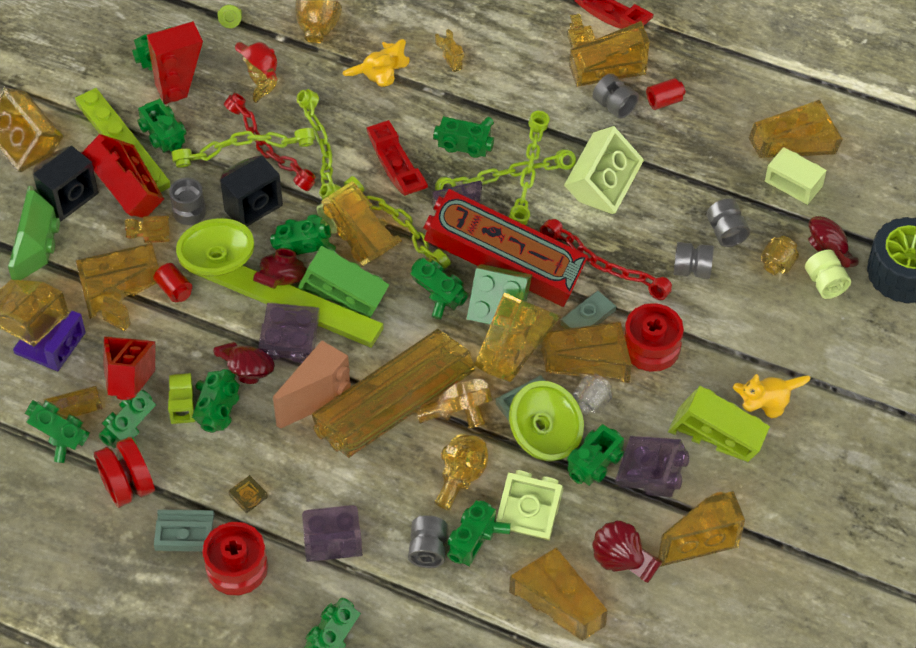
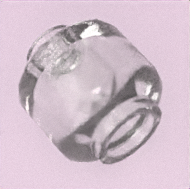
[573,374,613,415]

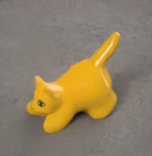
[342,39,410,87]
[733,374,810,419]

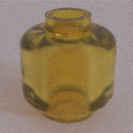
[760,236,799,275]

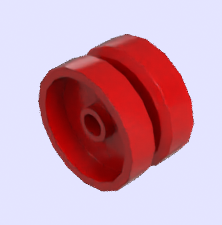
[623,303,684,372]
[94,437,155,508]
[202,522,268,596]

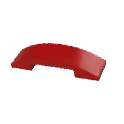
[574,0,654,31]
[366,120,428,196]

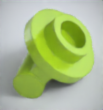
[218,4,242,28]

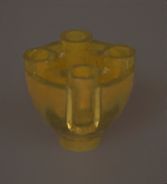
[295,0,342,43]

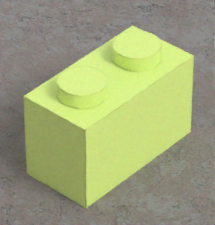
[765,147,827,205]

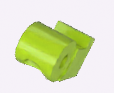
[168,373,195,424]

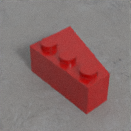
[147,21,203,105]
[82,134,164,219]
[103,336,156,400]

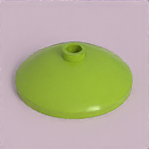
[176,218,254,276]
[509,381,584,461]

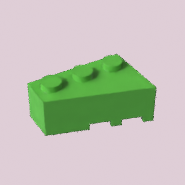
[298,246,390,318]

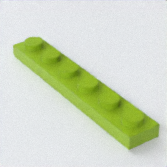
[75,88,171,192]

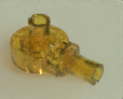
[415,379,493,429]
[434,434,488,511]

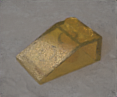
[0,279,69,347]
[658,491,745,567]

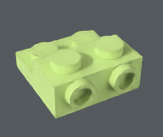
[496,470,563,541]

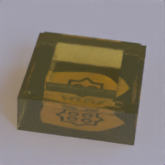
[228,475,268,514]

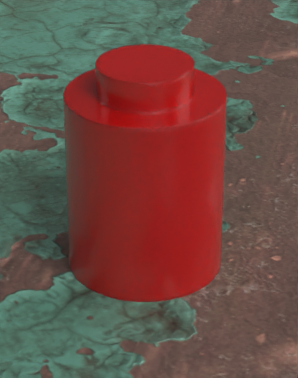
[646,78,685,110]
[154,263,193,303]

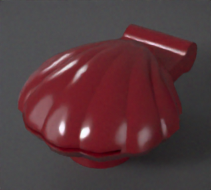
[808,216,859,268]
[253,248,307,289]
[213,342,275,384]
[592,520,662,583]

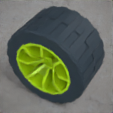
[867,217,916,304]

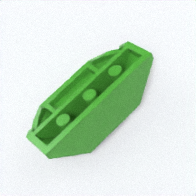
[8,186,60,283]

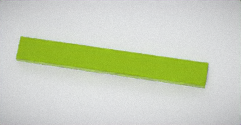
[189,265,384,348]

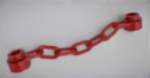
[224,93,316,191]
[540,219,672,301]

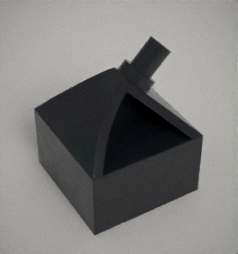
[33,146,99,222]
[220,155,283,227]

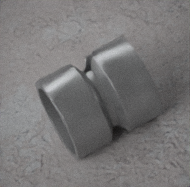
[592,73,639,119]
[169,178,206,225]
[706,199,750,247]
[674,242,714,279]
[408,516,448,568]

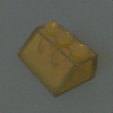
[0,87,64,172]

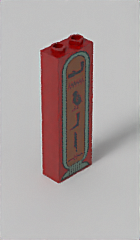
[423,189,588,307]

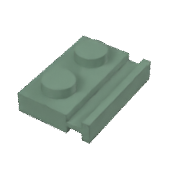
[154,510,215,552]

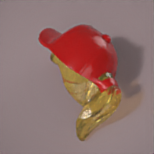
[235,42,278,103]

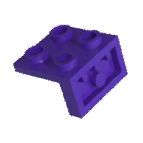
[13,311,86,372]

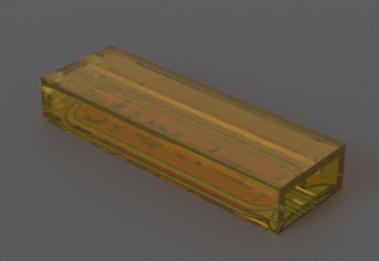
[311,329,475,458]

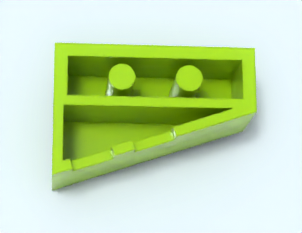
[668,385,770,462]

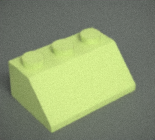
[564,126,644,214]

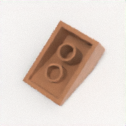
[273,341,351,428]

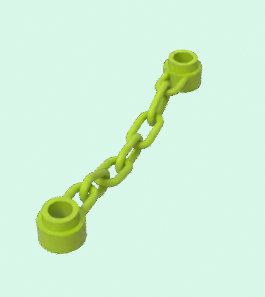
[297,89,342,201]
[509,110,550,225]
[171,128,315,168]
[435,149,576,197]
[342,176,451,270]

